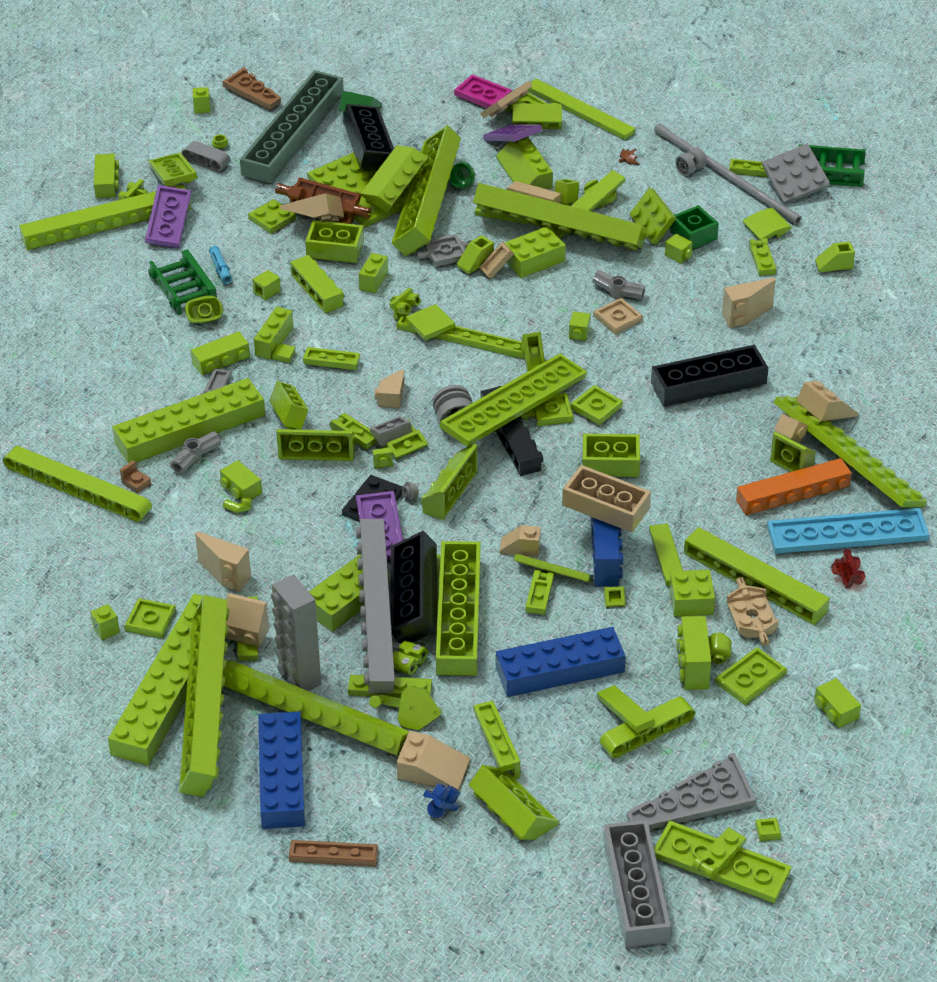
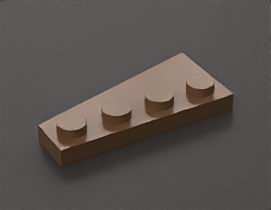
[222,67,281,110]

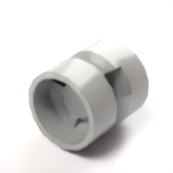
[675,147,707,176]

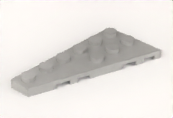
[626,752,756,830]

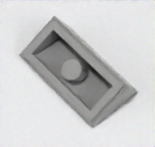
[370,416,412,447]

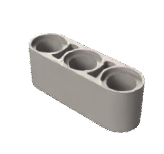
[182,141,231,172]

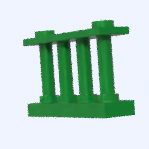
[799,144,866,187]
[148,249,217,315]

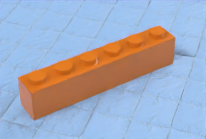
[736,458,851,515]

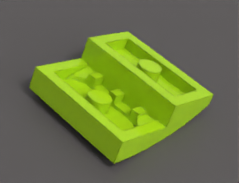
[742,208,792,240]
[383,419,428,459]

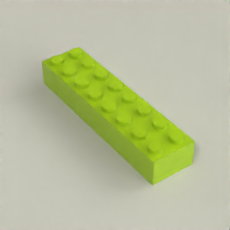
[112,378,266,463]
[436,541,481,676]

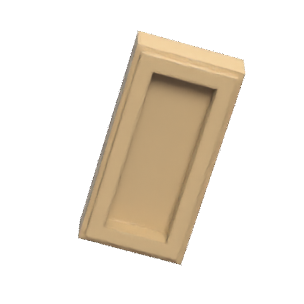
[479,242,514,279]

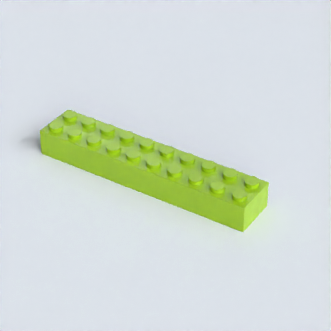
[391,125,461,257]
[473,183,647,251]
[108,593,203,766]
[179,595,230,797]

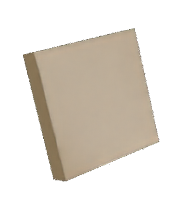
[593,298,643,334]

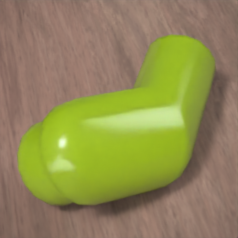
[223,497,252,513]

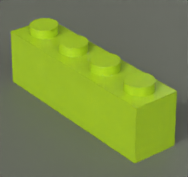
[290,255,344,313]
[269,381,309,430]

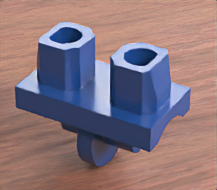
[423,783,461,818]

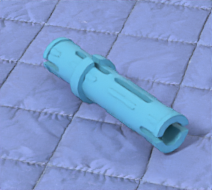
[209,245,232,284]

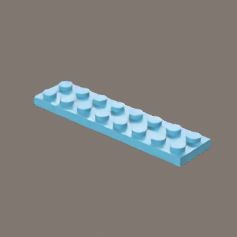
[767,508,929,554]

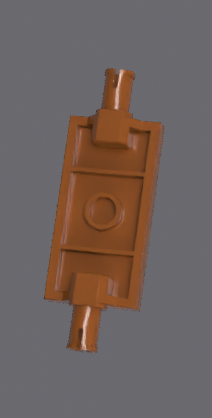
[275,177,371,224]

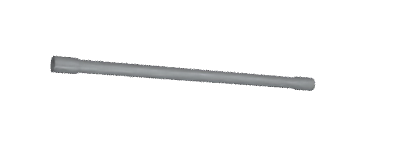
[654,123,802,225]

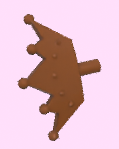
[619,148,640,165]

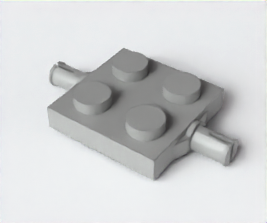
[417,234,473,267]

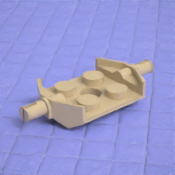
[727,577,779,646]

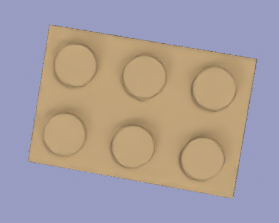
[480,81,532,118]

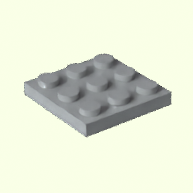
[762,143,830,205]

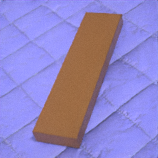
[289,840,378,867]

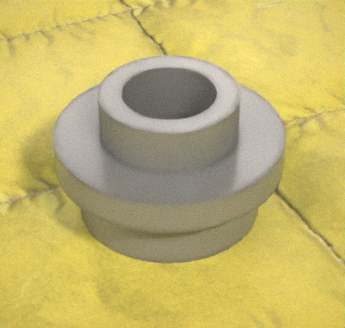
[402,482,418,501]

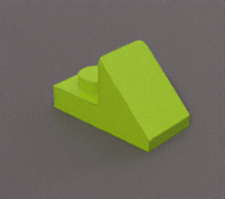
[521,331,545,370]

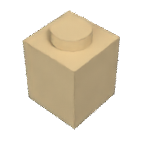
[774,414,808,442]

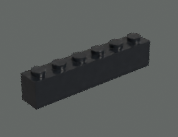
[480,386,544,476]

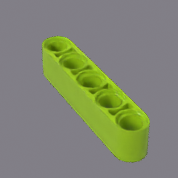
[599,696,696,758]

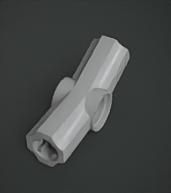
[592,270,646,300]
[170,431,221,475]

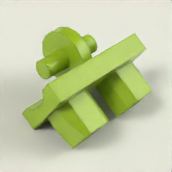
[118,179,148,200]
[389,288,421,319]

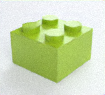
[669,569,715,617]

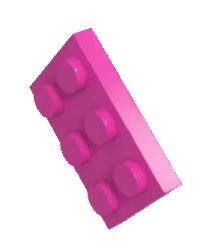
[454,74,512,108]

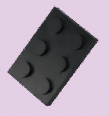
[342,474,403,522]

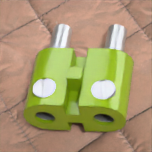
[392,641,428,676]

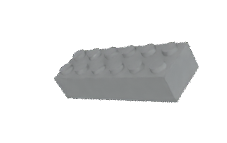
[271,574,321,691]
[603,820,671,948]

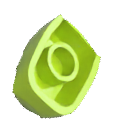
[185,296,224,323]

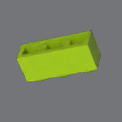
[513,102,562,129]
[94,153,120,198]
[254,306,294,360]
[191,331,250,375]

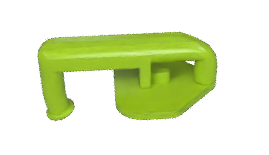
[369,686,443,730]

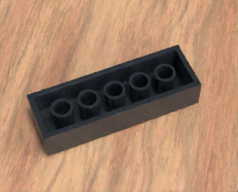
[343,104,394,171]
[651,344,769,406]
[390,530,437,643]

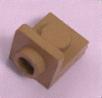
[120,460,151,494]

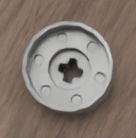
[432,385,472,434]

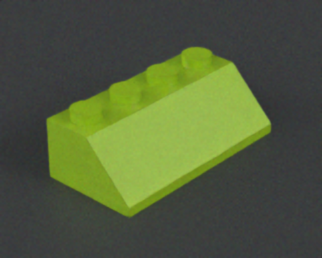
[496,137,553,189]
[360,145,428,214]
[276,429,355,461]
[421,444,478,520]
[468,765,560,840]

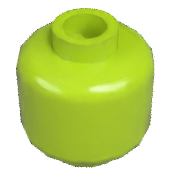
[708,632,732,664]

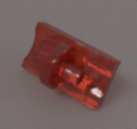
[831,549,866,589]

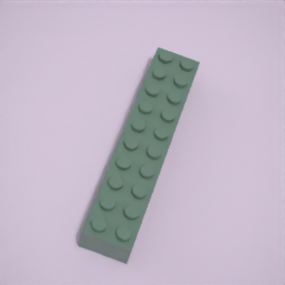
[240,70,344,183]

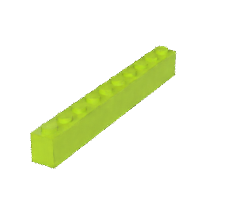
[19,184,191,250]
[222,661,409,755]

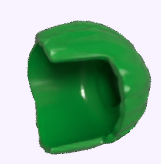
[449,162,476,189]

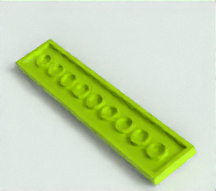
[439,353,588,447]
[773,396,927,507]

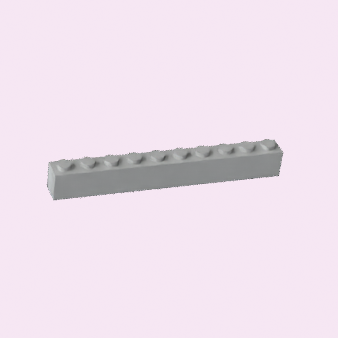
[356,519,395,693]

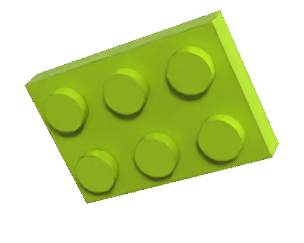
[630,187,677,245]

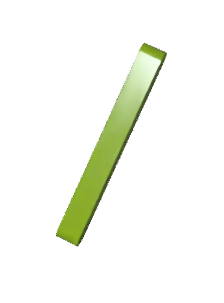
[2,446,152,522]

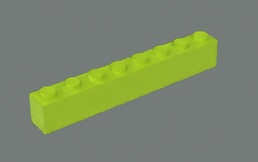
[684,527,830,625]

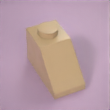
[375,370,405,408]
[500,525,541,557]

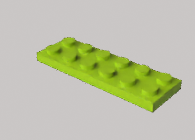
[654,820,792,904]

